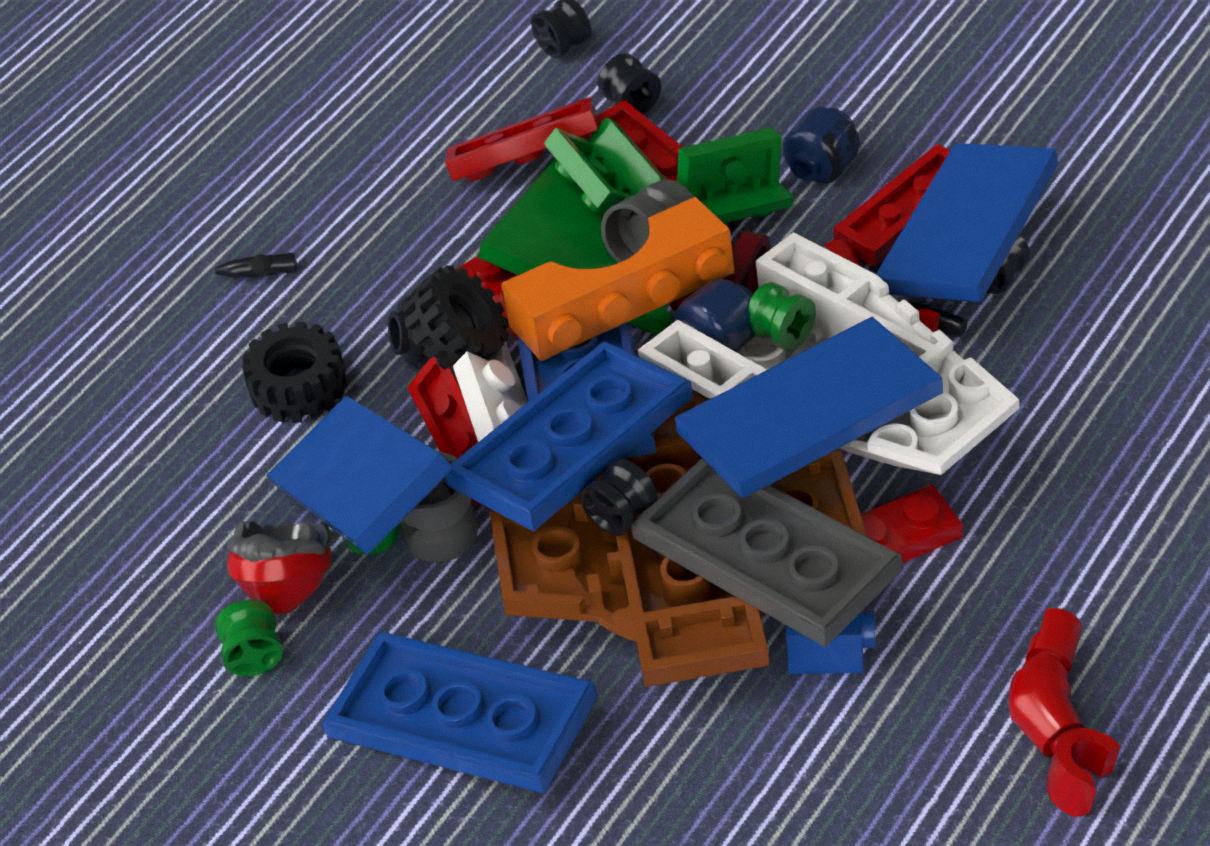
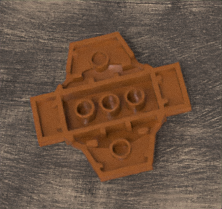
[489,391,867,687]

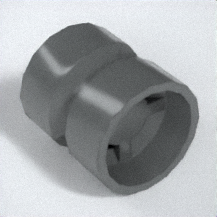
[601,179,694,263]
[400,452,478,562]

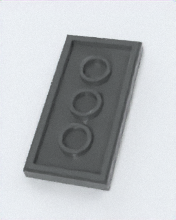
[631,458,902,648]

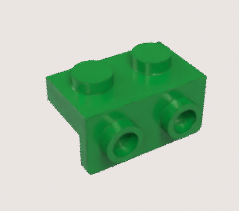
[543,118,666,216]
[677,127,793,225]

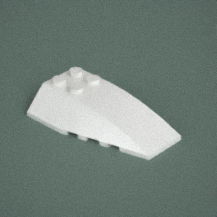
[638,232,1020,475]

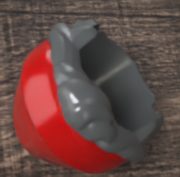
[227,521,338,615]

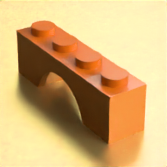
[501,197,735,361]

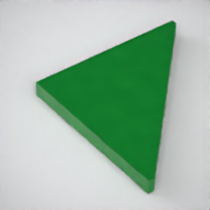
[478,158,673,336]

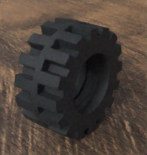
[403,265,509,373]
[242,322,347,423]

